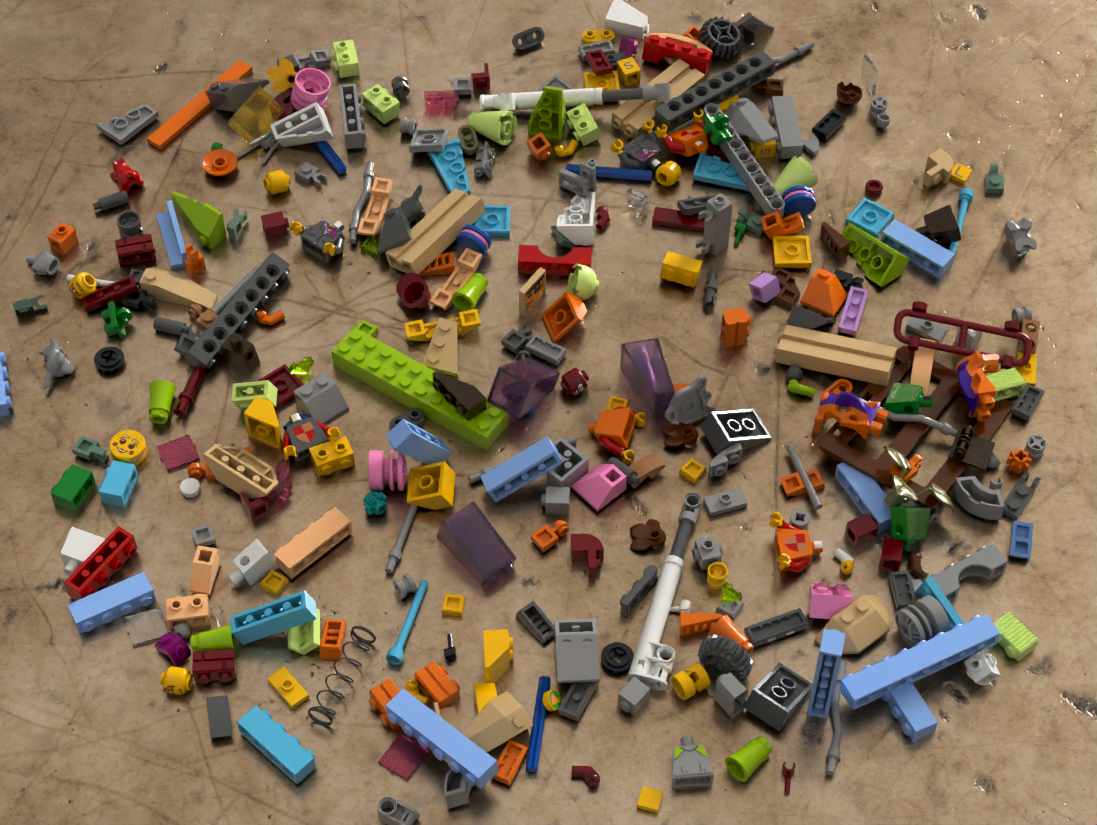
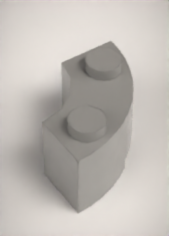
[952,476,1005,520]
[444,769,475,809]

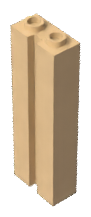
[611,59,705,139]
[385,188,486,275]
[774,324,897,386]

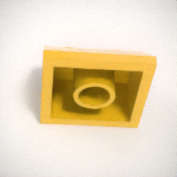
[244,397,282,450]
[407,461,456,510]
[483,629,514,683]

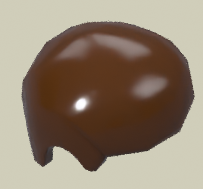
[837,81,863,104]

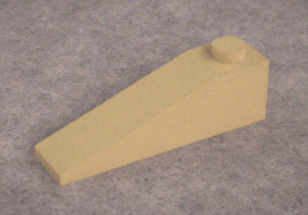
[462,691,533,753]

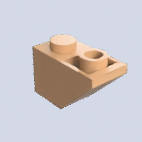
[189,546,220,596]

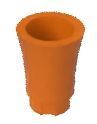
[707,615,754,654]

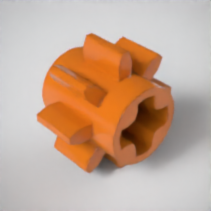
[1006,449,1032,474]

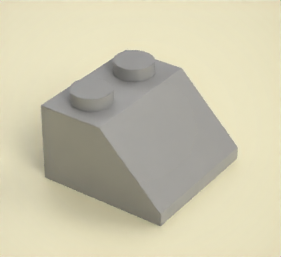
[294,372,349,424]

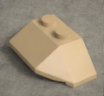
[203,444,278,500]
[815,595,889,654]

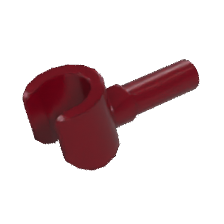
[782,762,795,793]

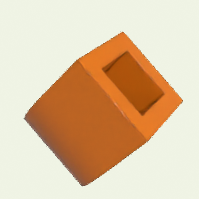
[761,211,805,240]

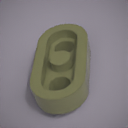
[458,125,479,155]

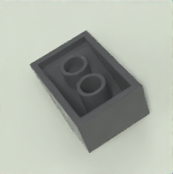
[205,77,270,112]
[700,408,772,455]
[744,662,812,731]

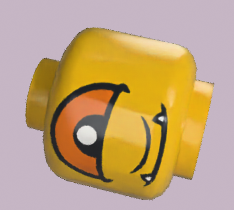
[69,272,97,299]
[160,666,193,695]

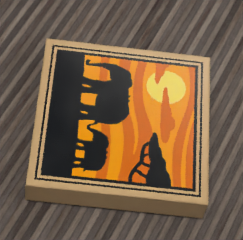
[519,267,546,317]

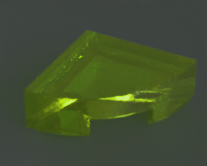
[361,236,378,257]
[289,357,314,374]
[721,582,743,601]

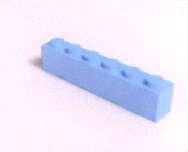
[806,629,845,719]
[385,688,499,789]

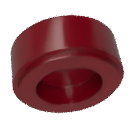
[865,180,883,197]

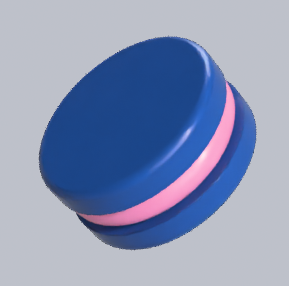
[782,186,816,216]
[456,225,492,257]

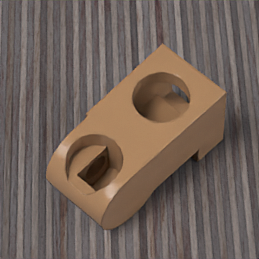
[1019,319,1040,354]

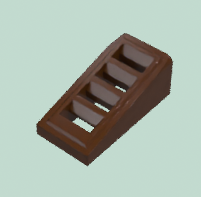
[820,222,850,260]

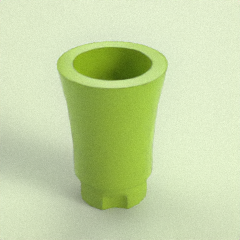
[452,273,488,311]
[148,380,176,424]
[190,624,237,652]
[725,736,773,782]

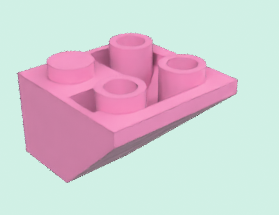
[571,464,627,512]
[809,582,853,619]

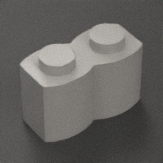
[714,672,748,718]

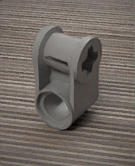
[377,797,420,825]

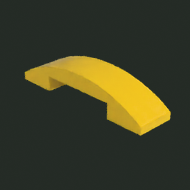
[404,309,481,341]

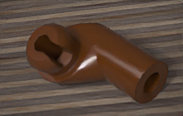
[908,552,929,580]

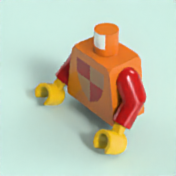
[656,109,710,157]
[588,406,646,465]
[769,512,823,573]

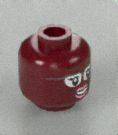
[560,368,589,396]

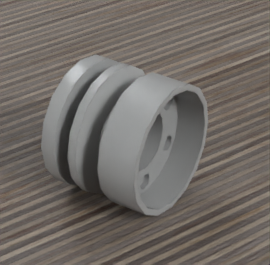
[895,595,950,647]

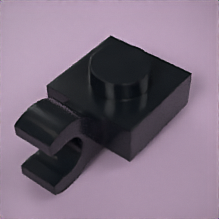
[834,269,864,292]
[122,289,157,311]

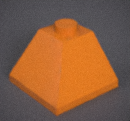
[800,268,848,318]
[541,291,587,343]

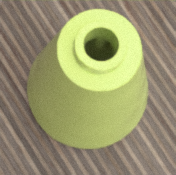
[467,111,517,145]
[773,156,818,197]

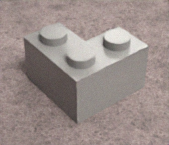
[547,437,589,487]

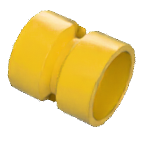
[671,663,711,701]

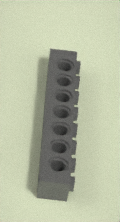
[654,50,776,133]
[184,251,290,370]

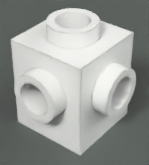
[964,651,1001,686]

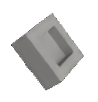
[454,77,471,95]
[191,523,216,548]

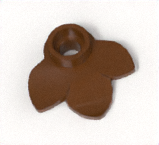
[663,422,699,447]
[630,519,666,551]

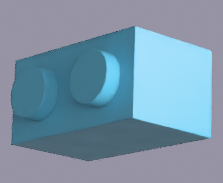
[98,460,138,507]

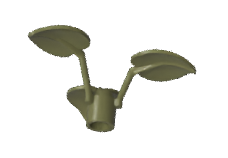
[883,446,955,512]

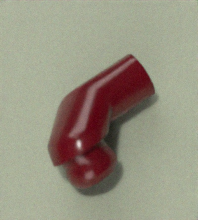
[596,206,611,231]
[571,765,600,786]

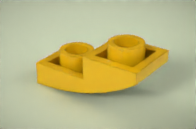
[473,682,497,715]

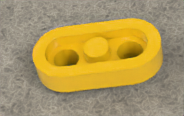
[581,29,615,45]

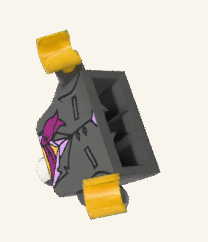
[610,119,662,172]
[289,221,344,262]

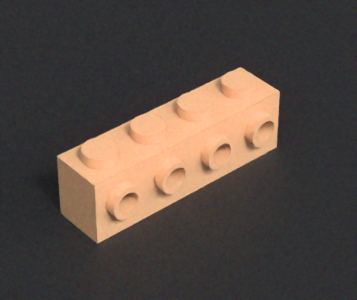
[274,507,352,579]

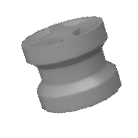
[869,97,888,118]
[399,116,418,136]
[1011,306,1032,325]
[1025,435,1047,459]
[789,509,810,530]
[393,573,417,599]

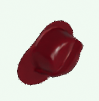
[396,272,431,309]

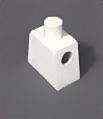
[61,527,105,576]
[228,539,278,585]

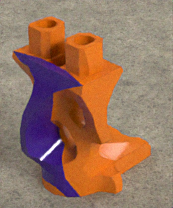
[956,351,999,422]
[812,391,889,439]

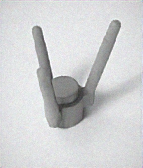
[237,131,278,165]

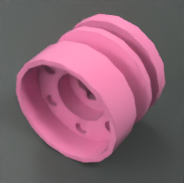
[290,68,331,111]
[369,450,407,491]

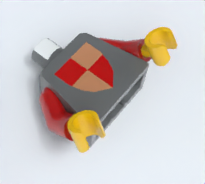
[282,413,342,462]

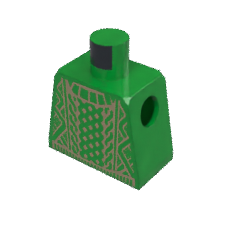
[885,383,933,414]
[890,506,931,552]

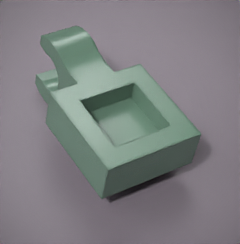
[984,163,1004,194]
[226,208,248,241]
[737,208,764,236]
[551,225,576,249]
[13,294,47,313]
[72,435,109,463]

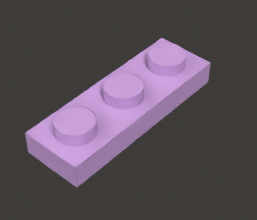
[838,286,869,336]

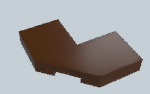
[754,79,784,96]
[771,267,800,309]

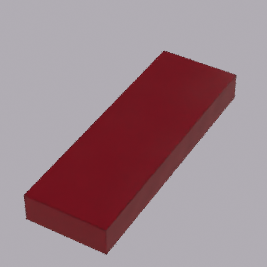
[652,207,705,232]
[82,275,138,313]

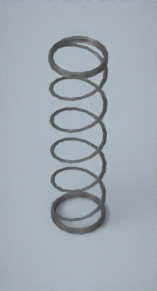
[308,626,376,726]

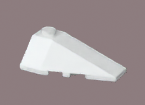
[556,192,596,246]

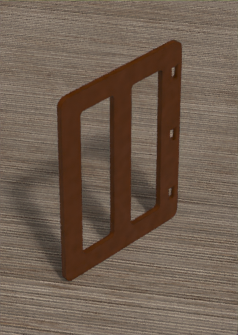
[819,346,1013,509]

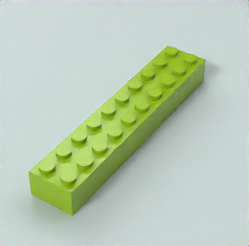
[331,327,509,451]

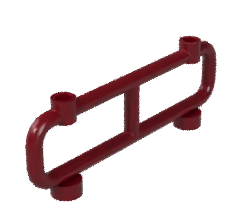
[893,301,1032,369]

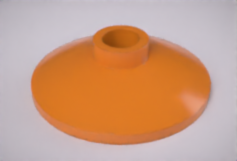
[202,149,238,176]

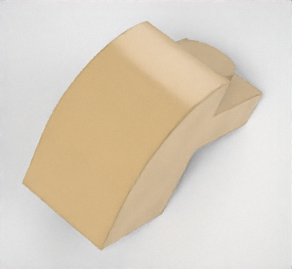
[923,148,953,188]

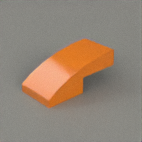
[780,468,825,496]

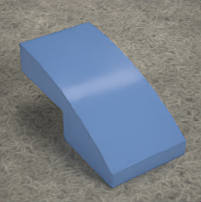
[1009,520,1034,560]

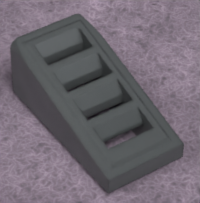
[516,600,554,644]

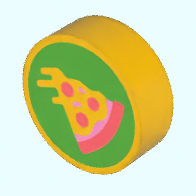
[543,689,562,712]

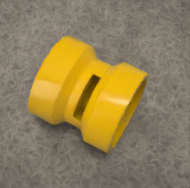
[707,562,728,590]

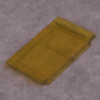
[227,86,284,147]

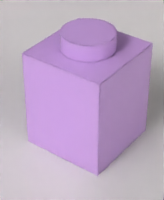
[749,272,781,303]

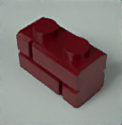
[115,234,156,266]
[192,649,237,684]

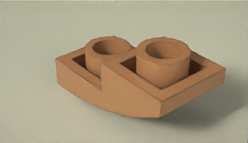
[629,453,666,488]

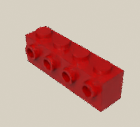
[64,526,137,601]

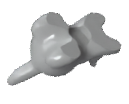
[1005,217,1037,255]
[39,338,74,389]

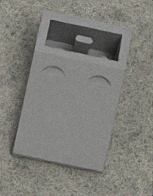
[554,618,600,683]

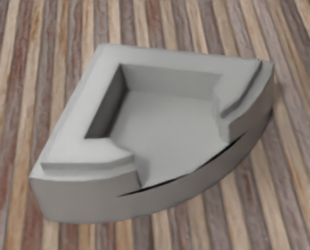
[802,135,819,157]
[716,600,744,621]

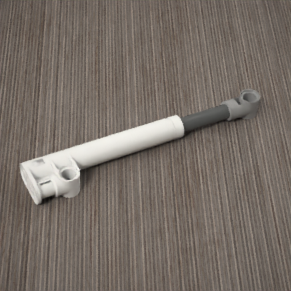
[480,83,671,112]
[627,492,702,691]

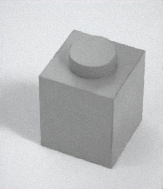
[541,486,570,515]
[618,677,651,715]

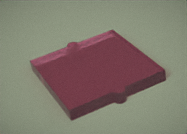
[157,434,200,472]
[378,734,429,781]

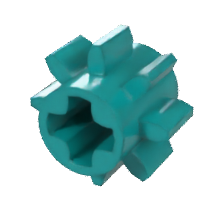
[363,491,388,515]

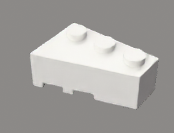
[270,102,335,147]

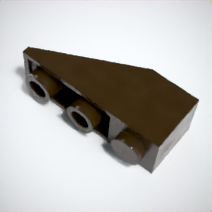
[432,372,487,421]

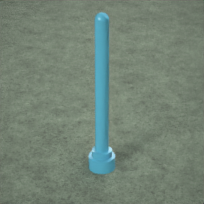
[949,188,974,254]
[386,580,428,665]

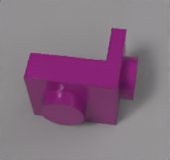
[619,37,639,58]
[154,632,191,665]

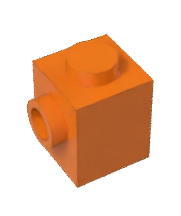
[527,132,552,162]
[47,222,78,255]

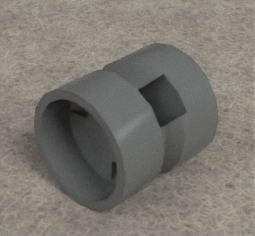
[117,211,144,238]

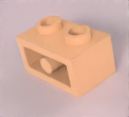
[166,594,211,631]

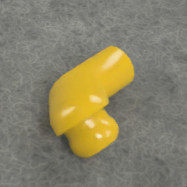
[555,139,578,157]
[405,680,430,706]

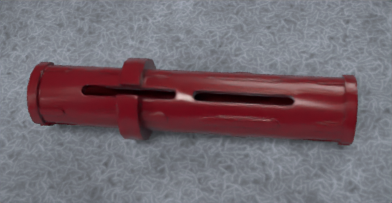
[173,366,205,417]

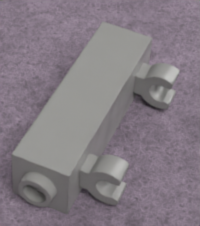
[696,193,733,255]

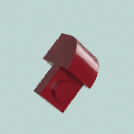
[571,534,604,578]

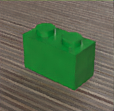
[51,464,95,512]

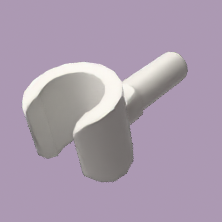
[669,600,691,614]

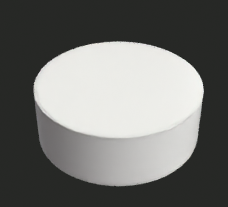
[180,478,201,498]

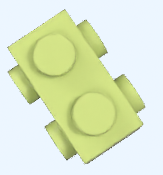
[331,39,360,78]
[361,84,400,124]
[566,103,602,146]
[231,380,277,411]

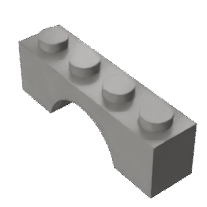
[930,543,1008,602]

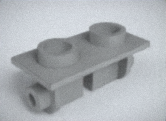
[474,141,495,178]
[580,158,597,192]

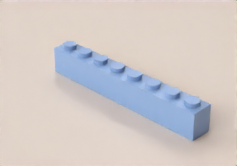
[840,614,1000,710]

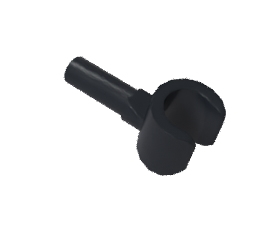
[443,634,457,661]

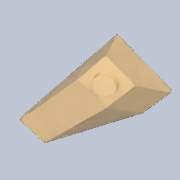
[139,267,218,310]

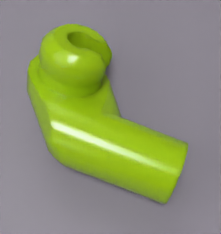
[787,379,815,397]

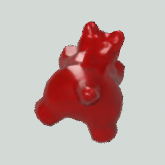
[110,158,144,193]

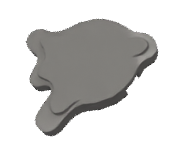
[665,375,716,424]

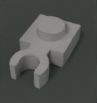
[294,161,327,187]

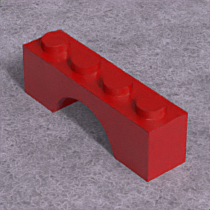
[642,35,713,77]
[518,245,592,276]

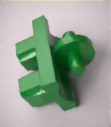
[702,114,732,145]
[101,301,133,338]

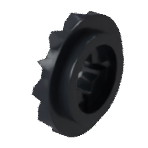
[94,347,125,373]
[601,642,634,673]

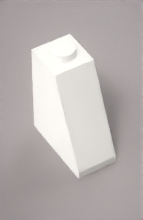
[605,0,650,40]

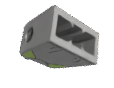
[672,736,714,788]

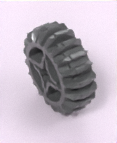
[699,17,744,59]
[698,634,753,682]

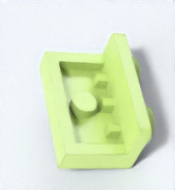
[288,608,320,655]

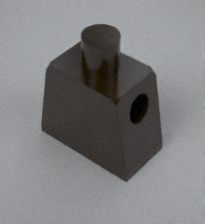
[916,205,961,244]
[220,333,260,377]

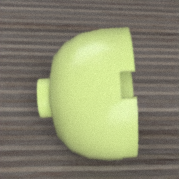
[567,263,599,301]

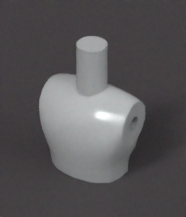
[26,250,60,275]

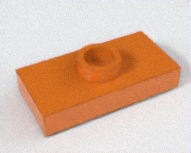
[492,739,528,786]

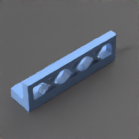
[156,200,188,270]

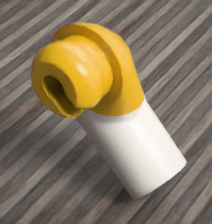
[833,547,854,574]

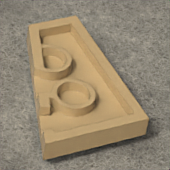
[422,317,458,377]

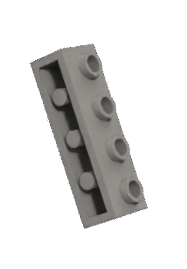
[339,83,366,149]
[768,95,803,159]

